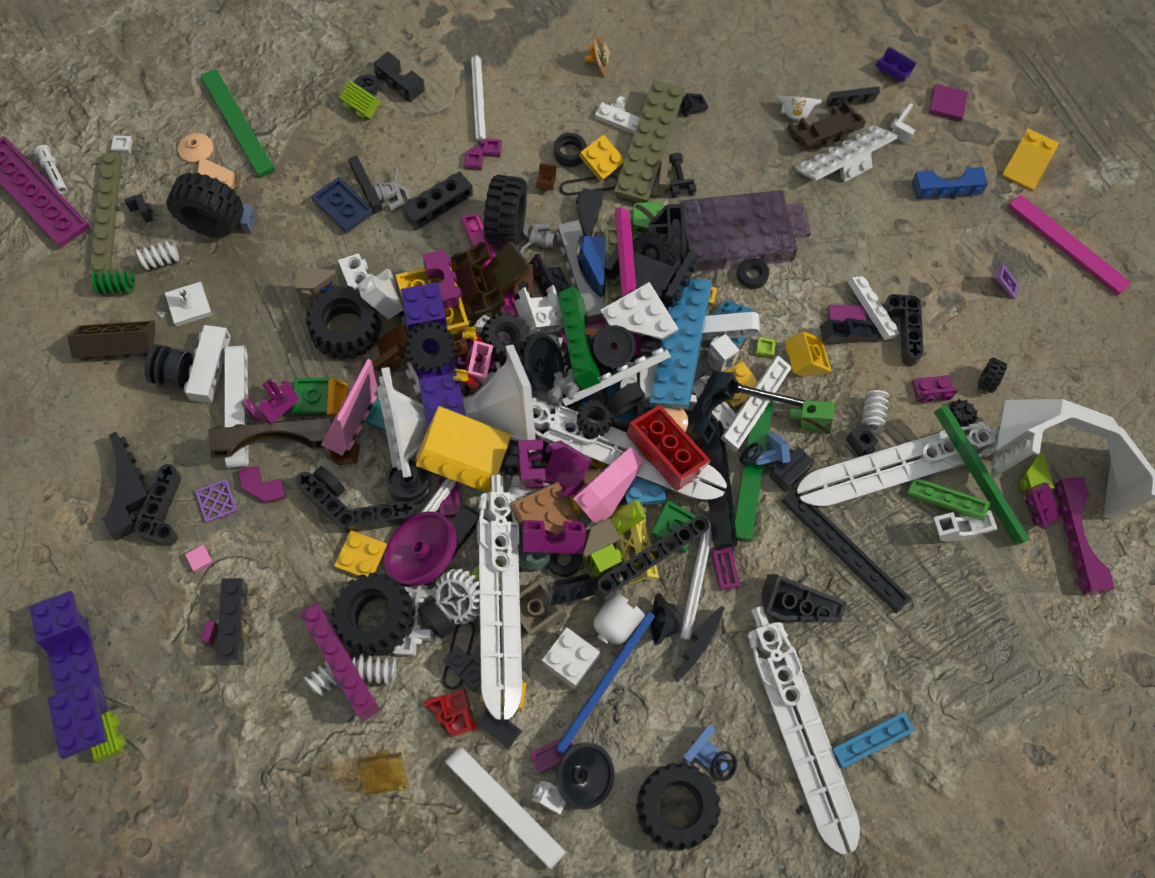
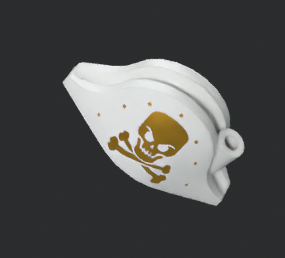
[777,95,822,121]

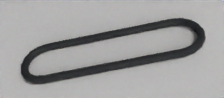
[560,174,618,195]
[442,621,475,690]

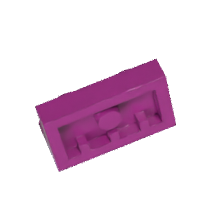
[912,375,958,403]
[1024,482,1061,530]

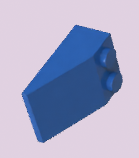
[579,236,606,297]

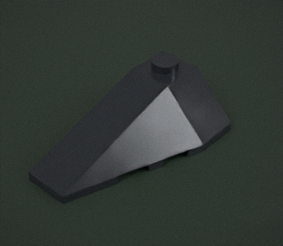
[762,574,847,621]

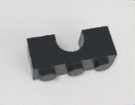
[373,51,425,102]

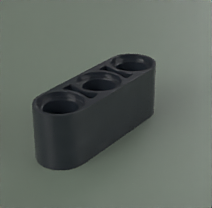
[451,505,480,560]

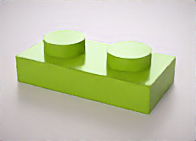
[606,500,646,536]

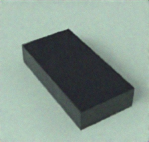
[476,708,522,749]

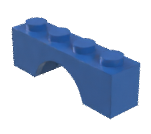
[911,167,988,199]

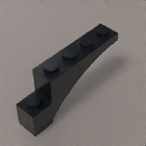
[102,432,150,541]

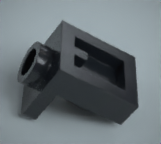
[680,93,708,117]

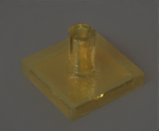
[358,750,408,796]

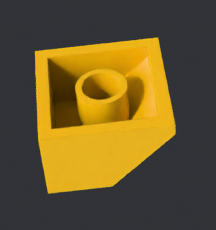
[785,331,832,377]

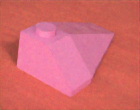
[572,446,644,523]

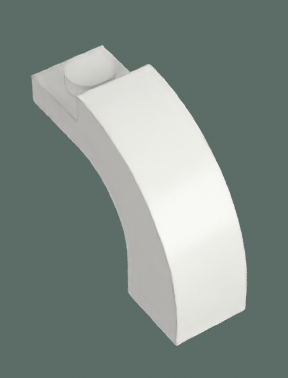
[933,510,997,542]

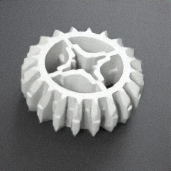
[432,569,481,625]

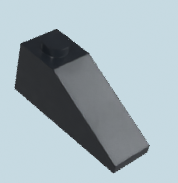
[576,188,604,236]

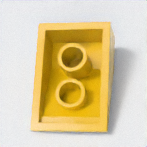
[1002,128,1059,191]

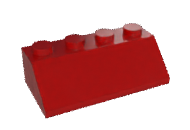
[626,405,711,492]

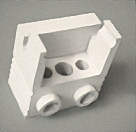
[515,285,564,336]

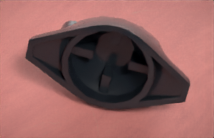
[651,593,682,646]

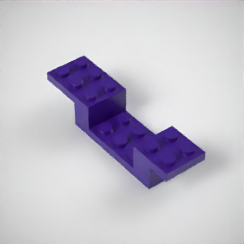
[401,282,466,428]
[29,591,108,759]

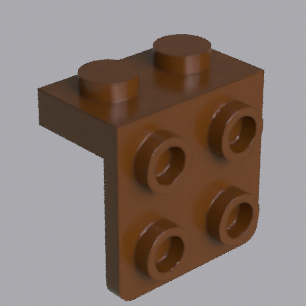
[372,324,409,372]

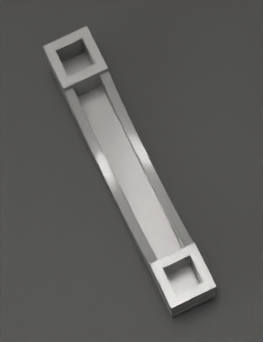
[555,220,605,323]

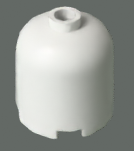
[593,592,645,645]

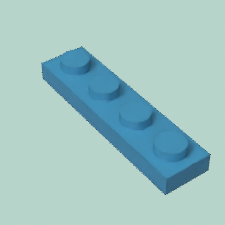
[832,712,915,769]

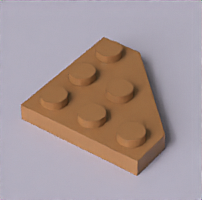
[510,482,587,535]

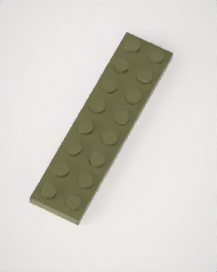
[614,80,686,203]

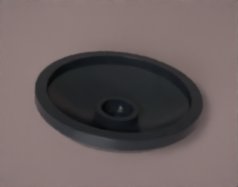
[524,334,564,392]
[556,742,614,809]

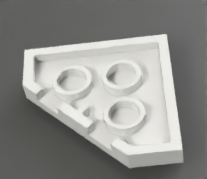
[601,282,678,340]

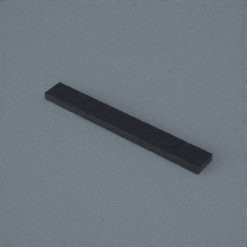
[781,487,911,613]

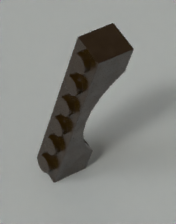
[208,417,330,459]

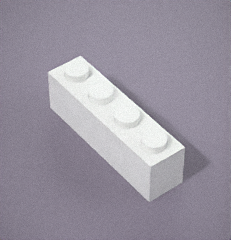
[184,325,231,403]

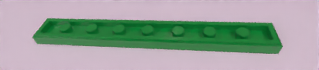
[200,69,275,178]
[735,400,774,542]
[934,405,1030,545]

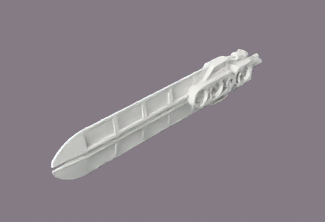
[532,398,727,500]
[797,422,998,507]
[477,474,522,720]
[747,606,860,854]

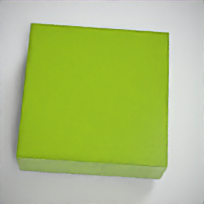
[755,337,776,359]

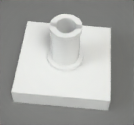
[165,282,212,327]

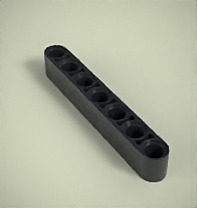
[702,420,737,550]
[592,516,709,598]

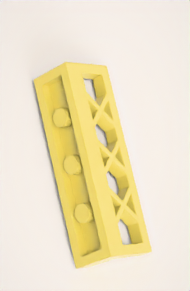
[613,504,659,584]

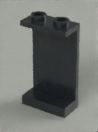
[604,244,681,300]

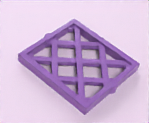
[195,479,238,523]

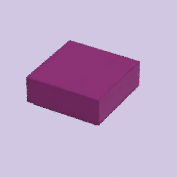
[200,620,218,646]

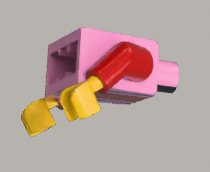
[453,327,493,389]

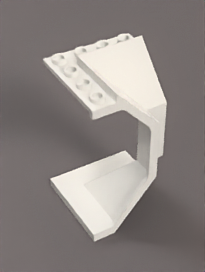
[377,345,537,478]
[990,399,1155,519]

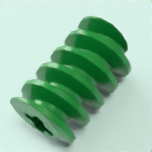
[91,270,135,294]

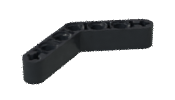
[296,472,416,533]

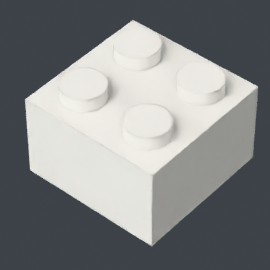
[541,628,600,690]

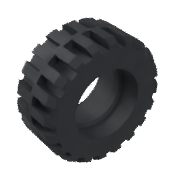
[166,172,243,237]
[483,174,527,246]
[306,286,381,360]
[331,573,416,656]
[636,762,721,851]

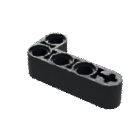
[883,294,924,367]
[135,464,181,546]

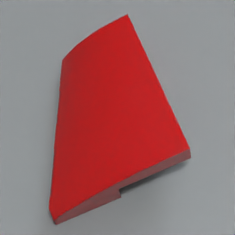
[424,689,477,737]

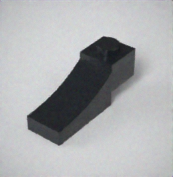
[820,318,880,344]

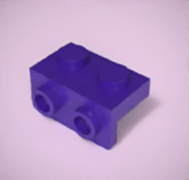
[875,47,917,82]

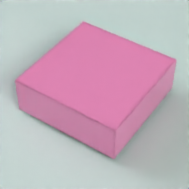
[185,544,213,573]

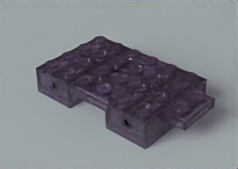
[679,190,811,272]

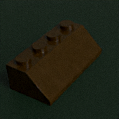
[67,320,155,360]

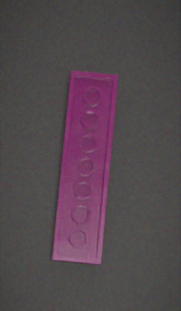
[0,136,90,248]

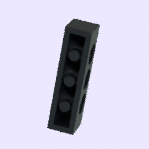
[402,171,473,231]

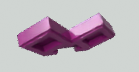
[464,139,502,171]
[239,466,286,503]

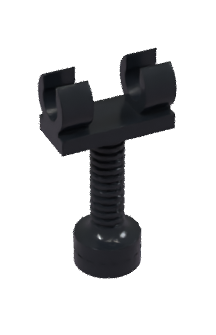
[669,152,697,198]

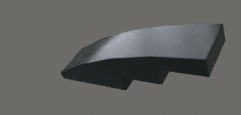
[673,606,725,682]

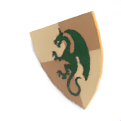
[584,37,610,78]

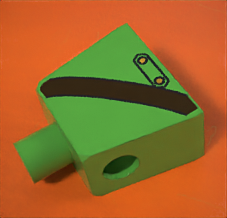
[630,202,663,235]
[790,400,835,434]

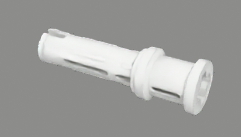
[34,145,68,194]

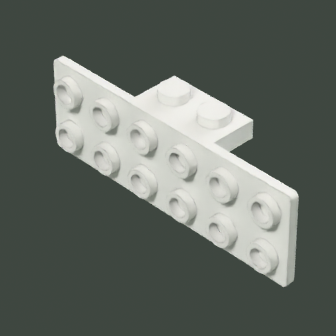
[795,126,897,182]

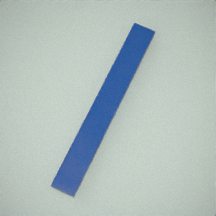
[554,612,655,756]

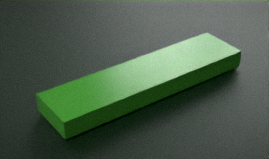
[907,478,991,522]

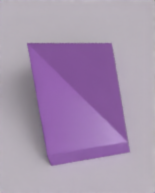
[991,264,1018,299]

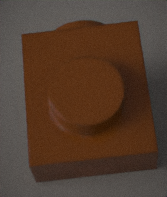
[536,163,557,191]
[327,443,360,465]

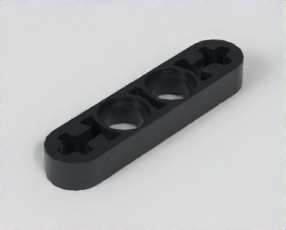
[348,155,383,214]

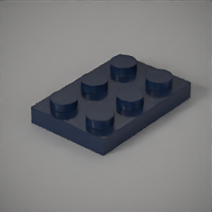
[311,177,374,234]

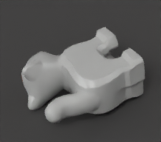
[547,369,580,407]

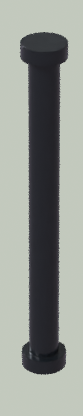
[733,382,815,407]

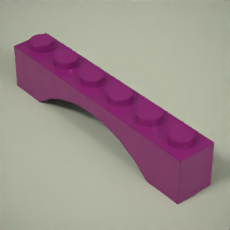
[1054,477,1115,596]
[299,602,381,722]

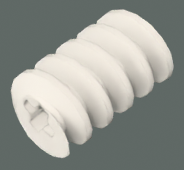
[136,239,179,270]
[861,390,890,433]
[353,654,397,685]
[303,661,338,696]

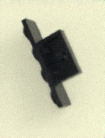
[528,254,570,299]
[547,574,619,606]

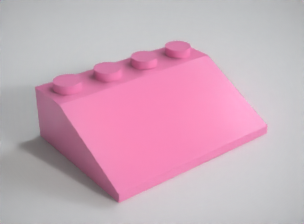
[321,359,377,456]

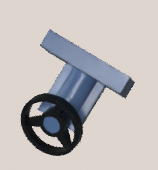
[739,432,790,466]
[681,724,737,782]

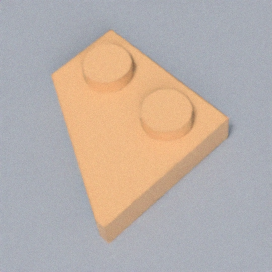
[198,158,235,189]

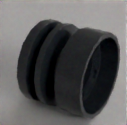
[145,344,193,389]

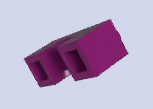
[422,249,462,309]
[521,520,586,554]

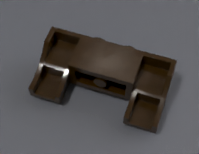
[450,242,506,322]

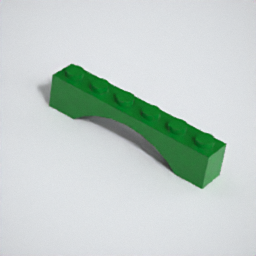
[558,286,601,390]

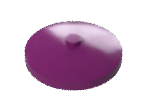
[384,511,457,588]

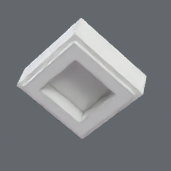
[111,135,133,154]

